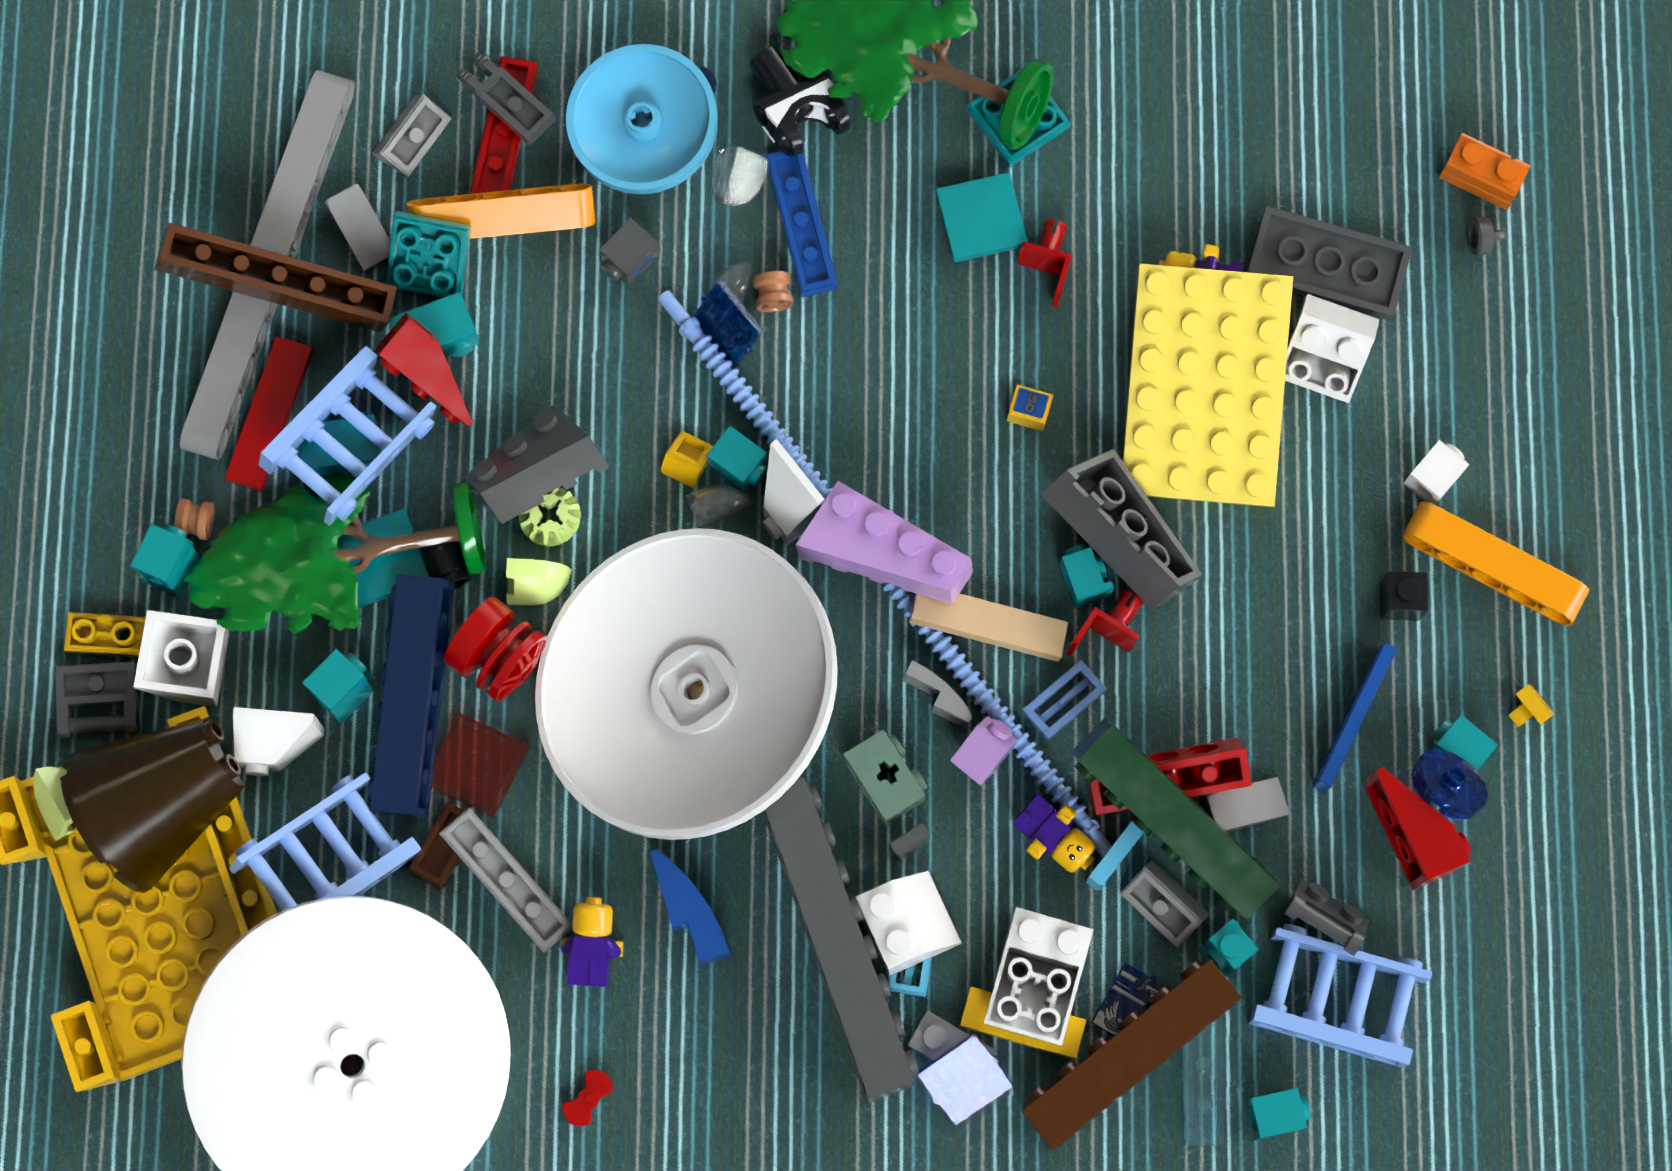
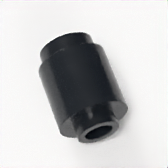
[420,541,471,589]

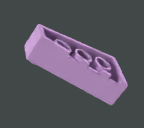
[796,481,973,604]

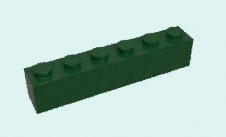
[1072,717,1280,920]

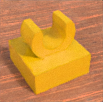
[1508,684,1555,727]

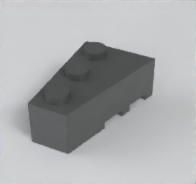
[463,405,609,524]

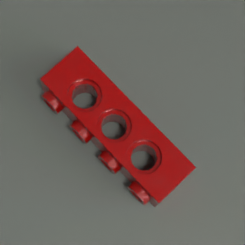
[1085,738,1252,815]

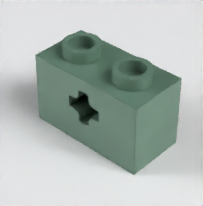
[842,729,927,826]

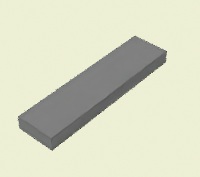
[439,807,572,953]

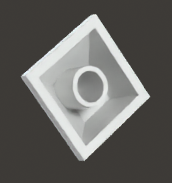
[762,439,825,545]
[233,707,325,776]

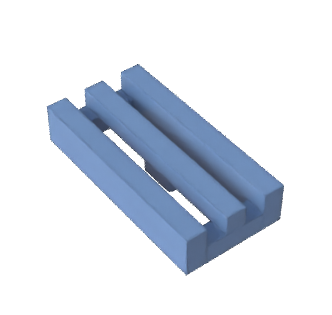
[1022,660,1107,741]

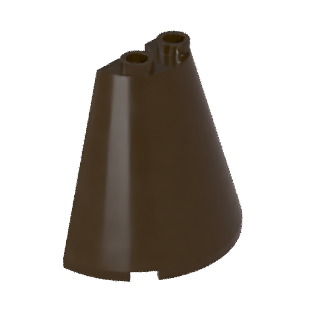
[60,717,244,893]

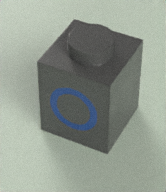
[599,218,660,286]

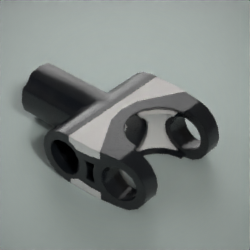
[749,46,850,157]

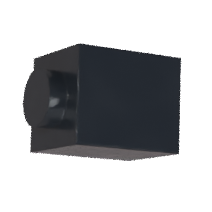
[1380,571,1428,621]

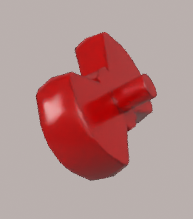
[561,1070,614,1127]

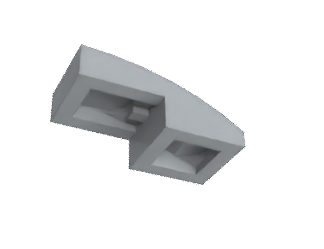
[904,660,972,729]

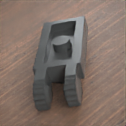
[456,52,556,146]

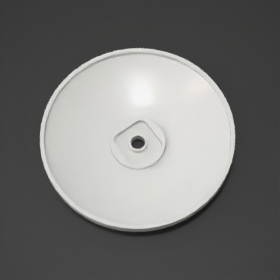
[535,528,838,840]
[181,896,511,1171]

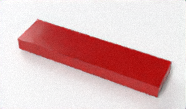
[469,56,538,194]
[225,336,314,492]

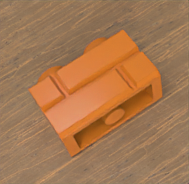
[1439,133,1531,211]

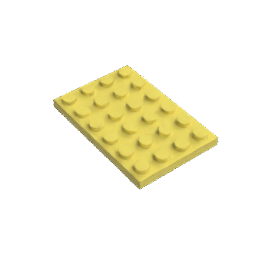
[1122,264,1293,507]

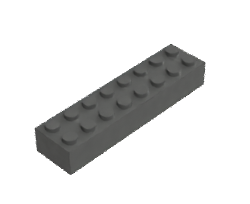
[762,777,919,1104]

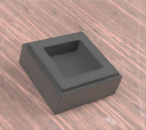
[888,822,930,861]

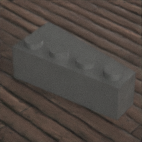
[1041,449,1202,609]

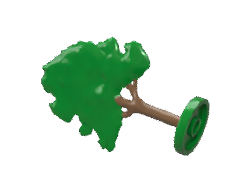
[775,0,1054,150]
[184,473,486,634]

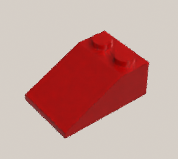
[1362,767,1471,891]

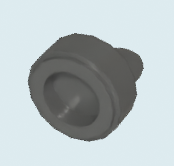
[1467,217,1508,255]

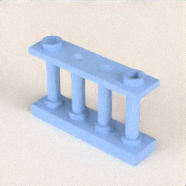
[258,346,436,526]
[229,772,422,911]
[1248,924,1432,1068]

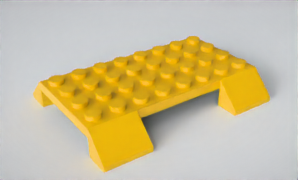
[0,706,277,1092]

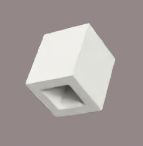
[1403,440,1469,505]

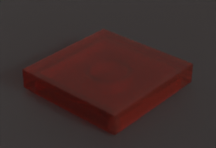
[431,713,530,818]

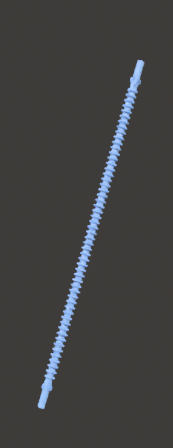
[658,290,1112,859]

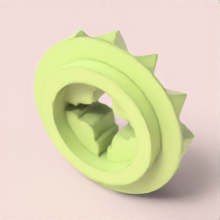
[519,487,581,546]

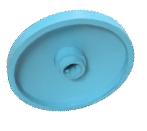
[566,44,718,194]

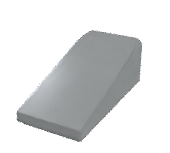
[325,184,390,272]
[1203,777,1290,833]

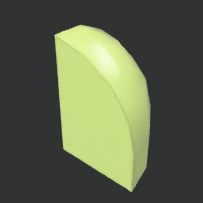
[506,558,572,606]
[33,766,74,840]

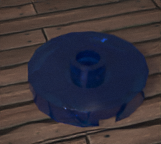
[1411,749,1488,820]

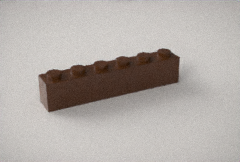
[154,223,397,332]
[1022,959,1242,1151]

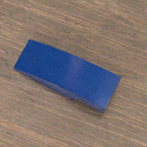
[650,849,730,966]

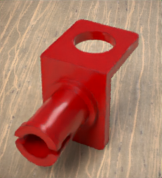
[1017,219,1072,308]
[1066,590,1143,657]

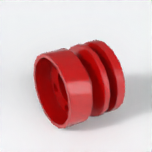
[443,597,548,702]

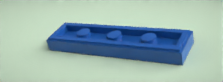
[765,150,838,298]
[1312,643,1398,793]

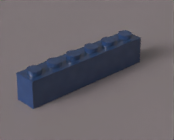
[367,575,455,818]

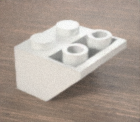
[1285,294,1380,403]

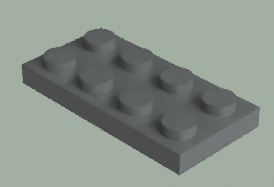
[1247,206,1413,321]

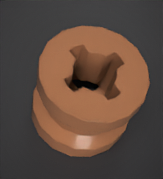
[753,271,794,312]
[174,498,214,541]

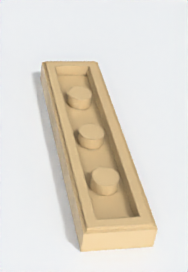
[909,593,1068,662]

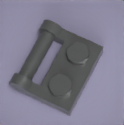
[56,661,140,738]
[1284,879,1370,956]

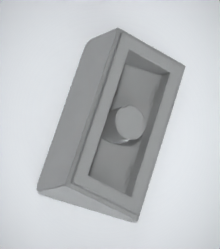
[372,94,452,177]
[1120,860,1209,948]

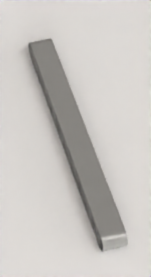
[180,70,355,460]

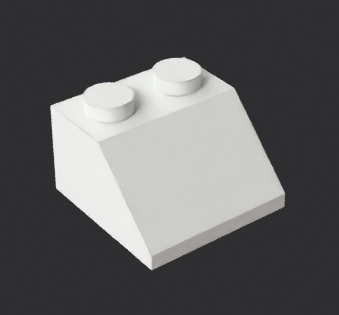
[133,610,230,707]
[856,871,961,976]

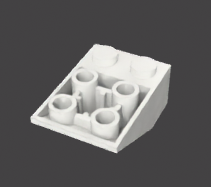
[984,907,1094,1046]

